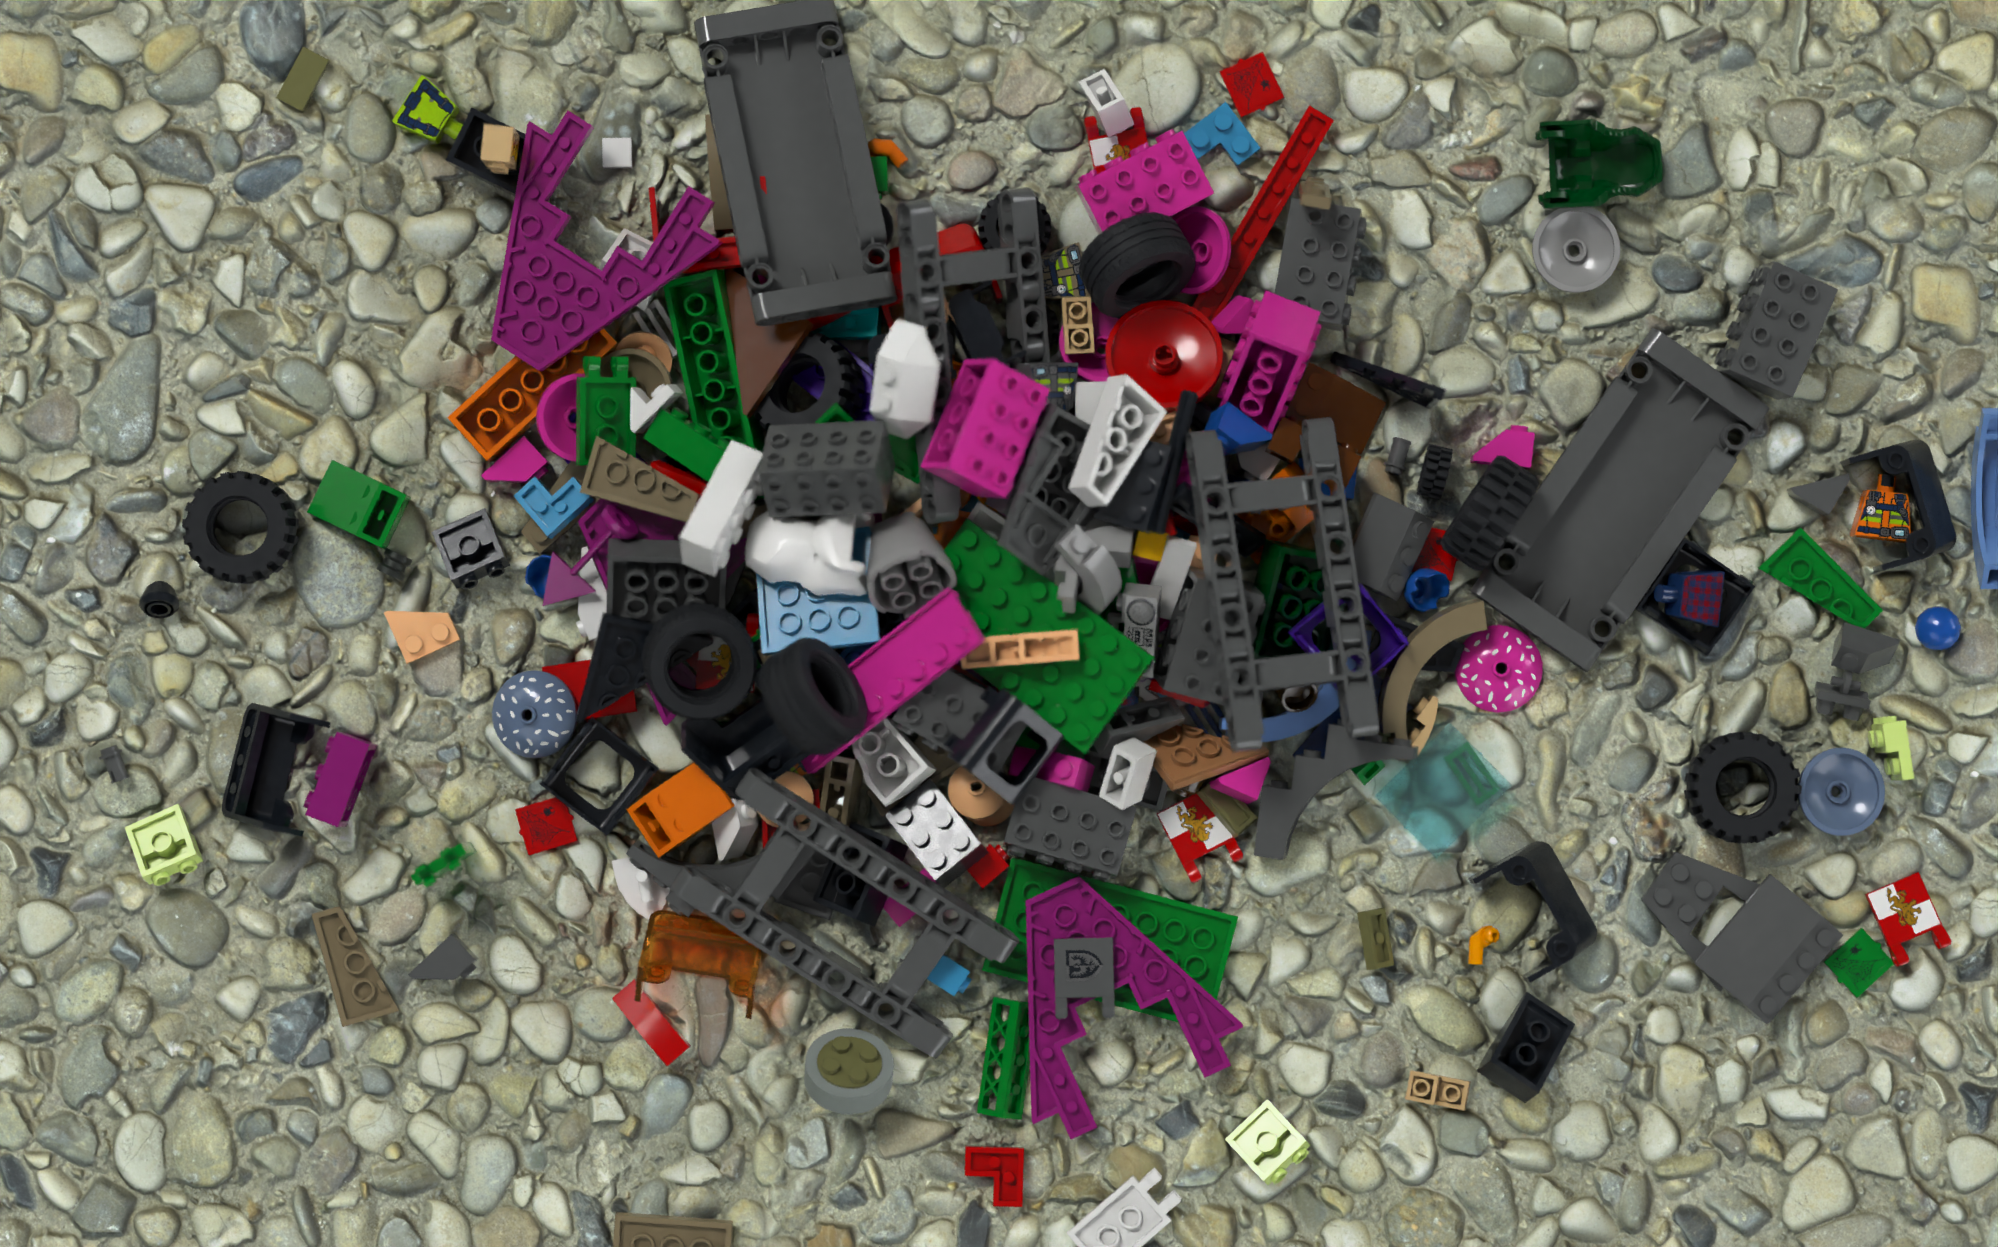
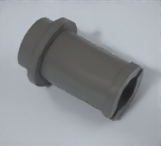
[1383,437,1411,476]
[99,744,130,783]

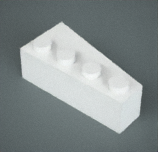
[1068,375,1167,507]

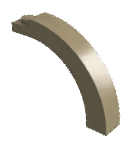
[1378,599,1487,761]

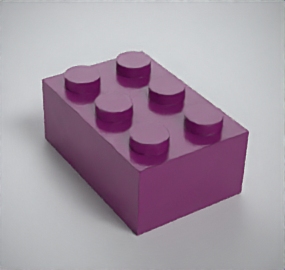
[303,732,378,827]

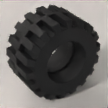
[978,193,1051,264]

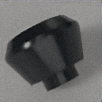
[139,581,180,619]

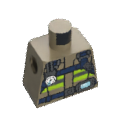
[1041,242,1090,301]

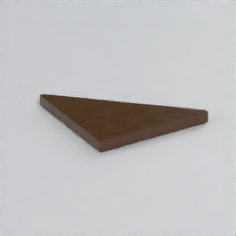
[724,268,814,418]

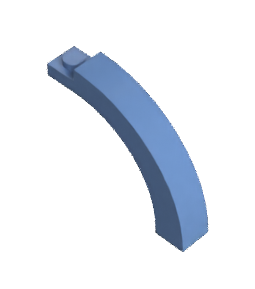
[1971,408,1998,589]
[1218,630,1372,742]

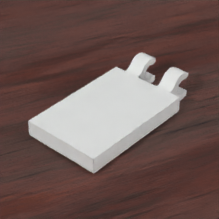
[1067,1167,1182,1247]

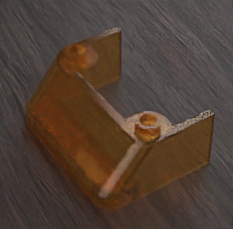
[635,910,763,1019]

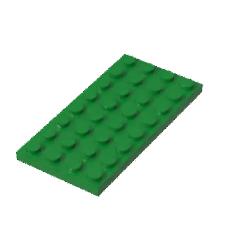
[944,518,1155,753]
[982,857,1238,1022]

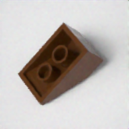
[1285,362,1386,455]

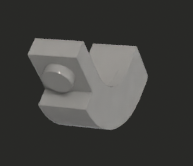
[1055,525,1122,615]
[1055,526,1134,613]

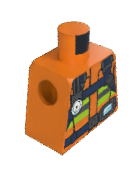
[1850,474,1911,543]

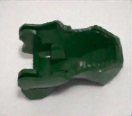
[1535,119,1663,209]

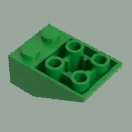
[307,460,411,549]

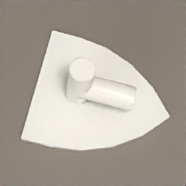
[612,852,671,922]

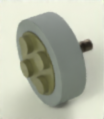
[804,1028,894,1114]

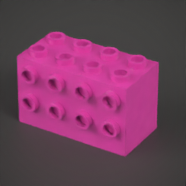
[1074,129,1214,234]
[1217,291,1322,434]
[920,359,1050,498]

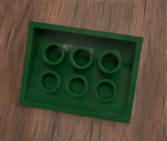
[1252,539,1346,660]

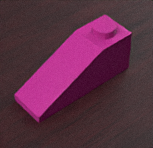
[1008,747,1095,793]

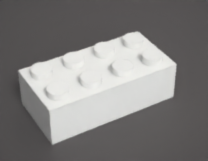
[680,440,764,577]

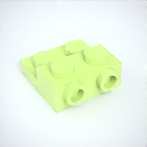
[1868,716,1914,780]
[125,804,203,886]
[1225,1099,1310,1185]

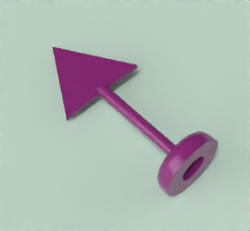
[542,504,639,606]

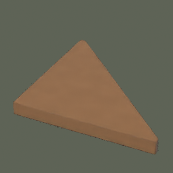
[1143,724,1269,791]

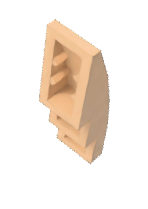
[961,630,1079,669]

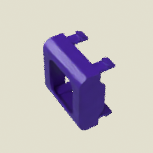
[1288,583,1409,691]

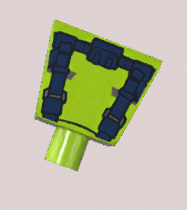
[392,75,463,144]

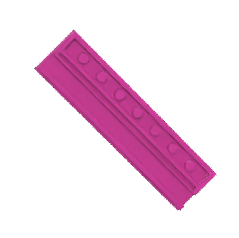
[801,588,985,774]

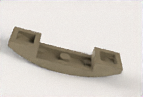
[705,114,733,231]

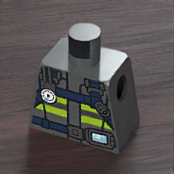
[1015,362,1078,410]

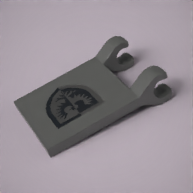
[1054,938,1115,1019]

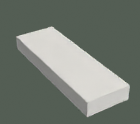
[1150,535,1197,620]

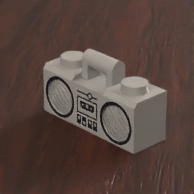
[1107,583,1162,678]

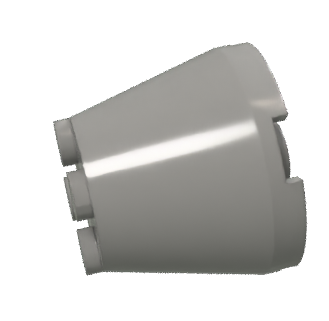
[866,512,956,618]

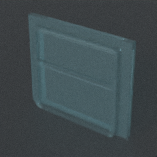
[1375,723,1512,859]

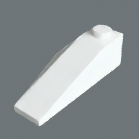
[852,716,937,807]

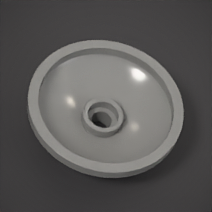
[1532,207,1620,293]

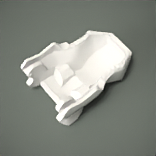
[745,511,875,596]

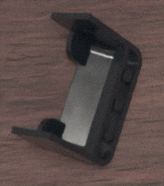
[1840,439,1956,573]
[222,703,331,837]
[1468,841,1597,983]

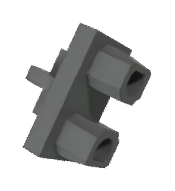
[1814,670,1871,721]

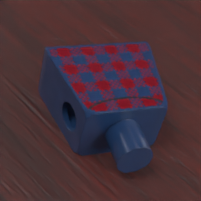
[1654,570,1725,627]

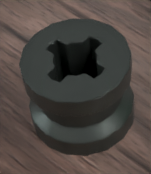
[376,548,413,581]

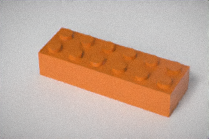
[447,328,619,463]

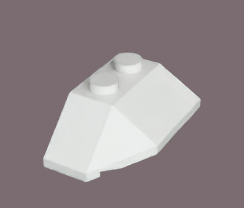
[870,319,940,439]

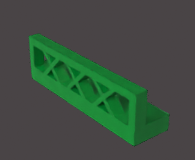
[977,997,1030,1119]

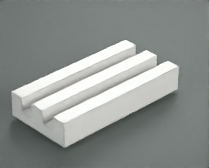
[633,299,678,358]

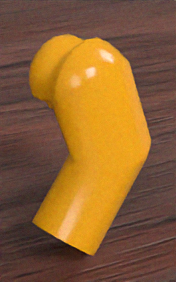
[1468,926,1500,965]

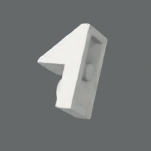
[630,384,683,433]

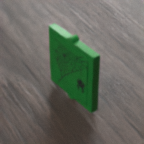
[1824,928,1893,998]

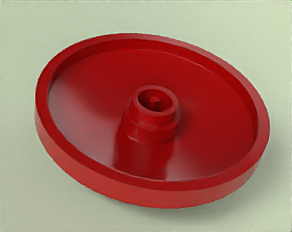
[1105,300,1223,412]

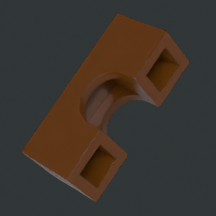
[1265,416,1361,490]

